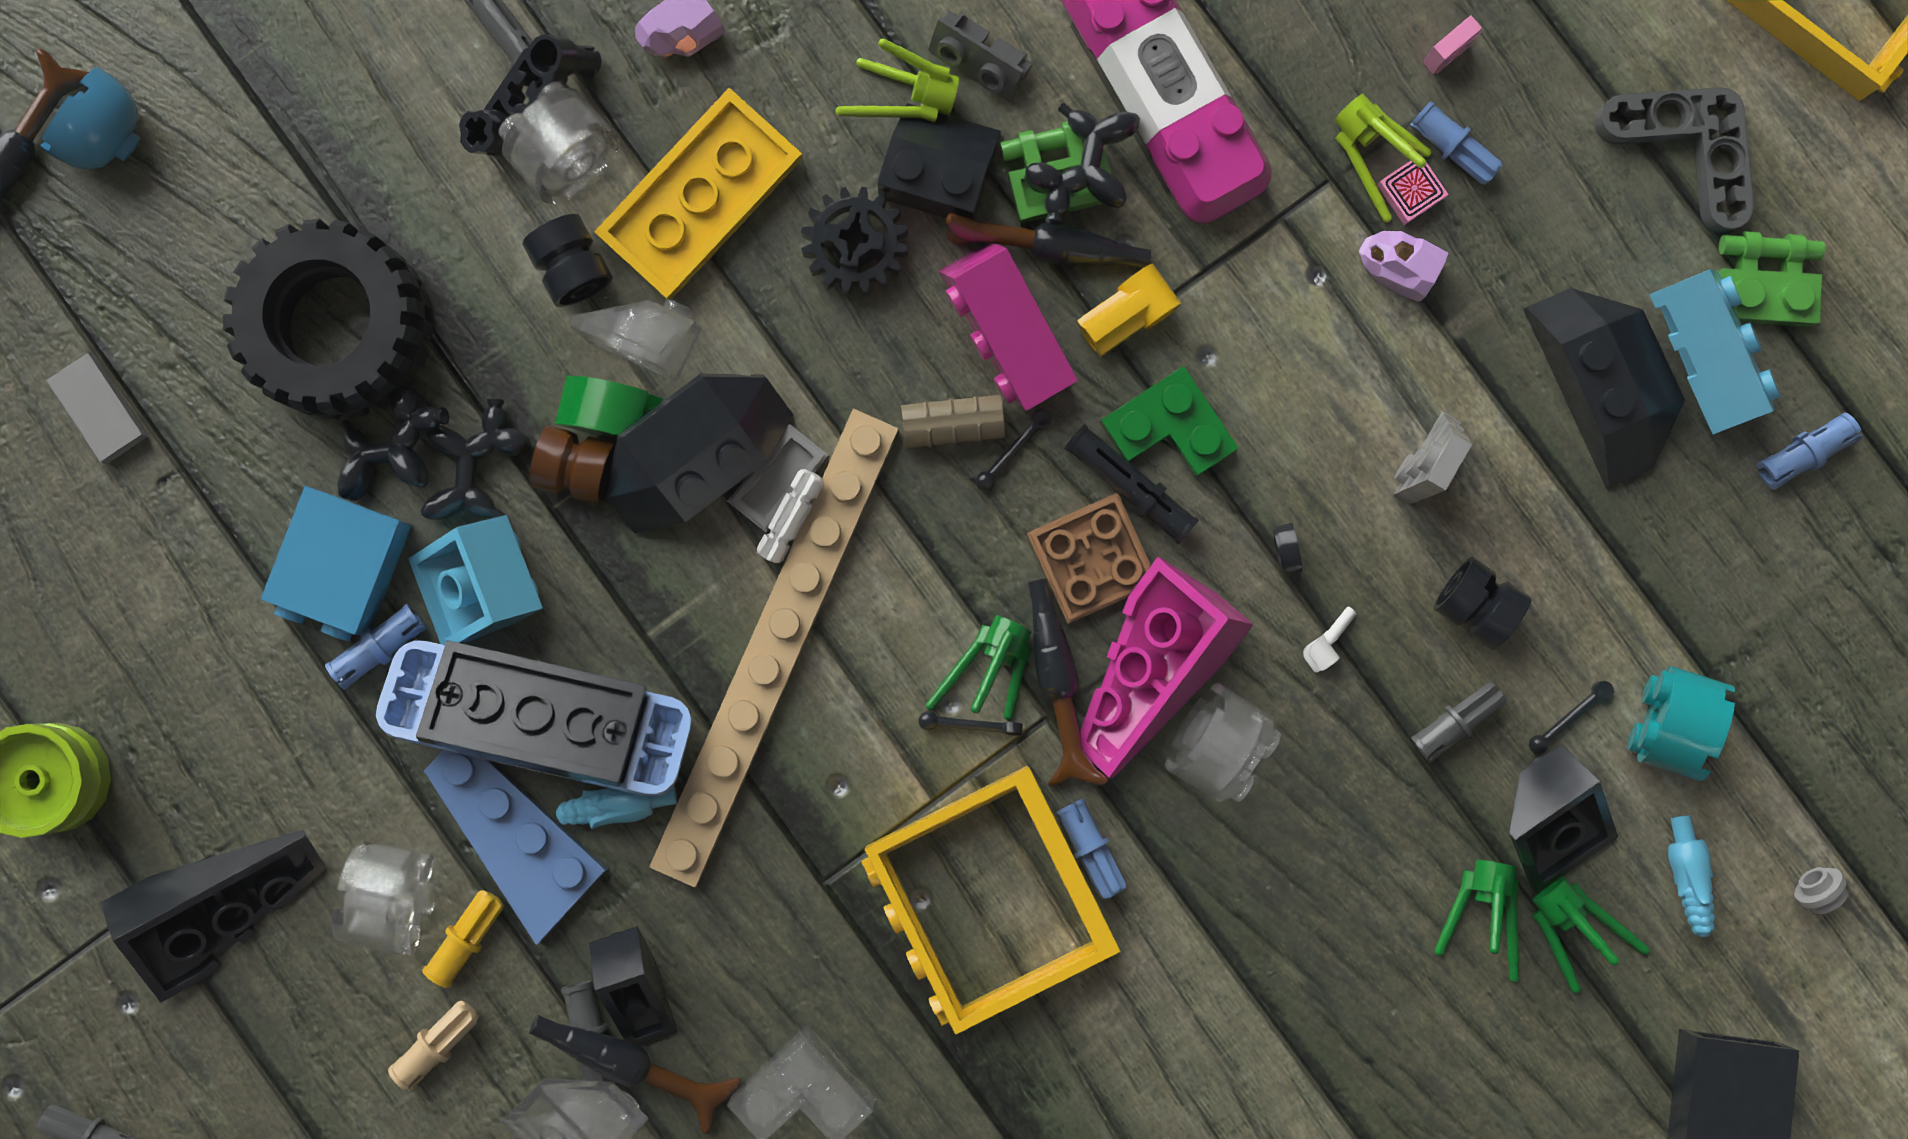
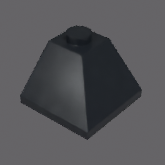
[1509,744,1618,894]

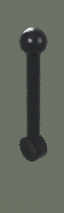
[975,409,1052,491]
[1529,681,1614,755]
[918,711,1023,736]

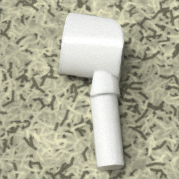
[1303,607,1357,673]

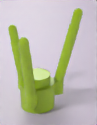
[835,39,959,122]
[1334,94,1431,223]

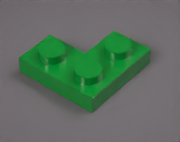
[1099,366,1239,477]

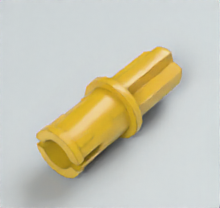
[422,890,504,988]

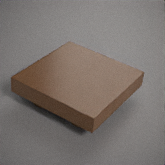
[1026,493,1151,624]

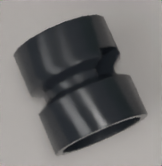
[522,214,613,307]
[1434,557,1532,650]

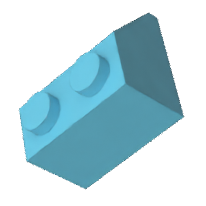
[408,515,543,645]

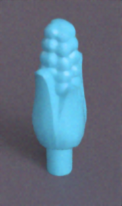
[556,785,678,829]
[1668,815,1715,937]

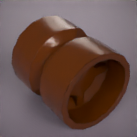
[529,425,616,506]

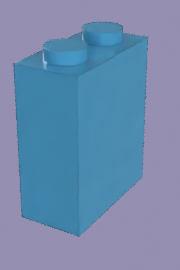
[261,486,412,641]

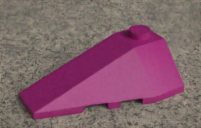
[1080,557,1254,778]

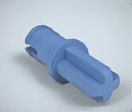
[1409,101,1502,185]
[1055,798,1126,899]

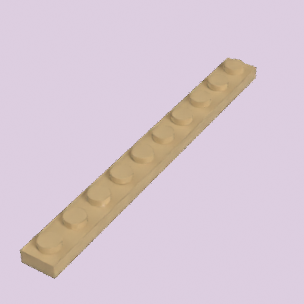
[649,409,899,887]

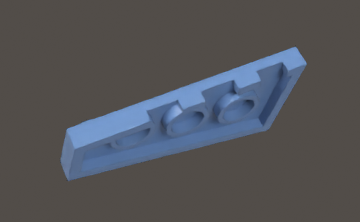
[424,750,608,945]

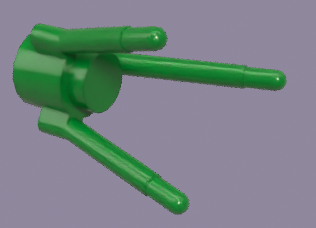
[926,615,1032,720]
[1434,859,1519,983]
[1532,877,1650,994]

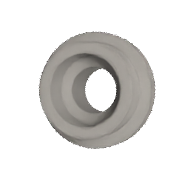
[1794,867,1848,914]

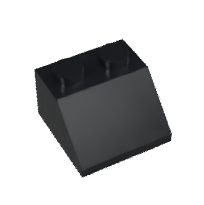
[877,103,1001,218]

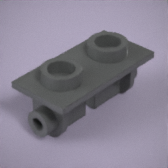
[928,11,1033,102]

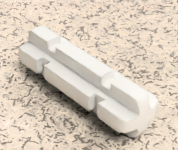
[757,469,824,563]

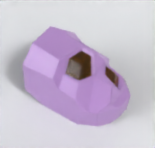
[635,0,725,57]
[1358,231,1448,302]

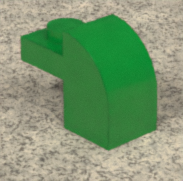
[555,375,666,438]

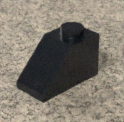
[589,926,677,1045]

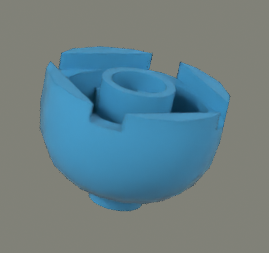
[40,67,141,170]

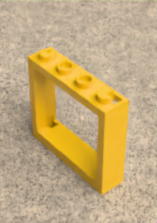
[1727,0,1908,101]
[861,766,1121,1035]

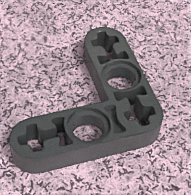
[1594,87,1754,234]

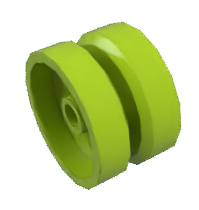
[0,723,111,838]

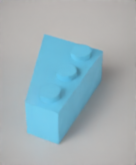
[1649,269,1781,434]

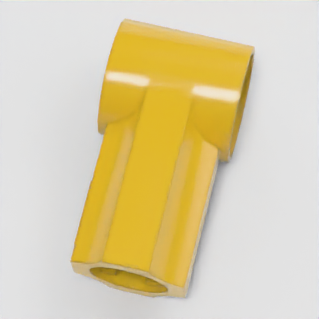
[1076,263,1182,358]

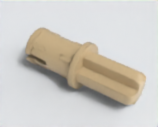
[388,1001,479,1091]

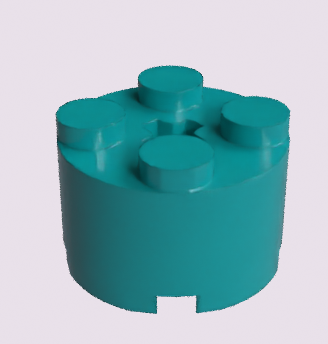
[1627,666,1735,782]

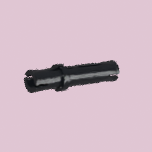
[1064,424,1199,545]

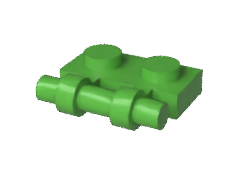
[1000,121,1111,224]
[1719,231,1825,327]

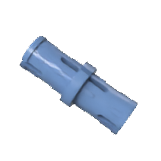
[1756,413,1863,490]
[325,604,427,690]

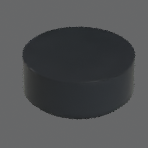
[1273,523,1303,575]

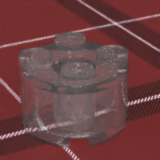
[499,82,620,204]
[1165,683,1281,802]
[332,841,438,955]

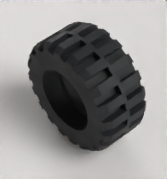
[222,219,433,420]

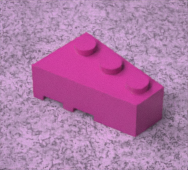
[938,242,1078,411]

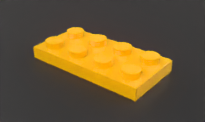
[594,88,803,302]

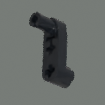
[459,34,602,157]

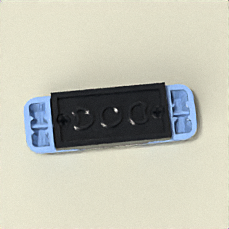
[376,640,691,797]

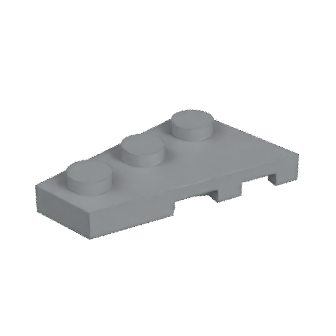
[1393,411,1472,505]

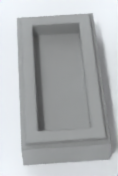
[46,353,149,464]
[727,424,829,533]

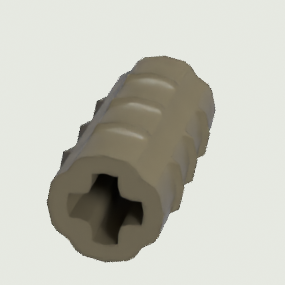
[901,395,1005,449]

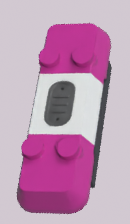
[1060,0,1272,223]

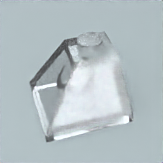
[569,299,702,383]
[501,1078,649,1139]

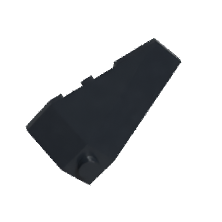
[100,830,326,1003]

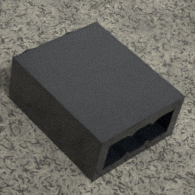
[1667,1029,1800,1139]

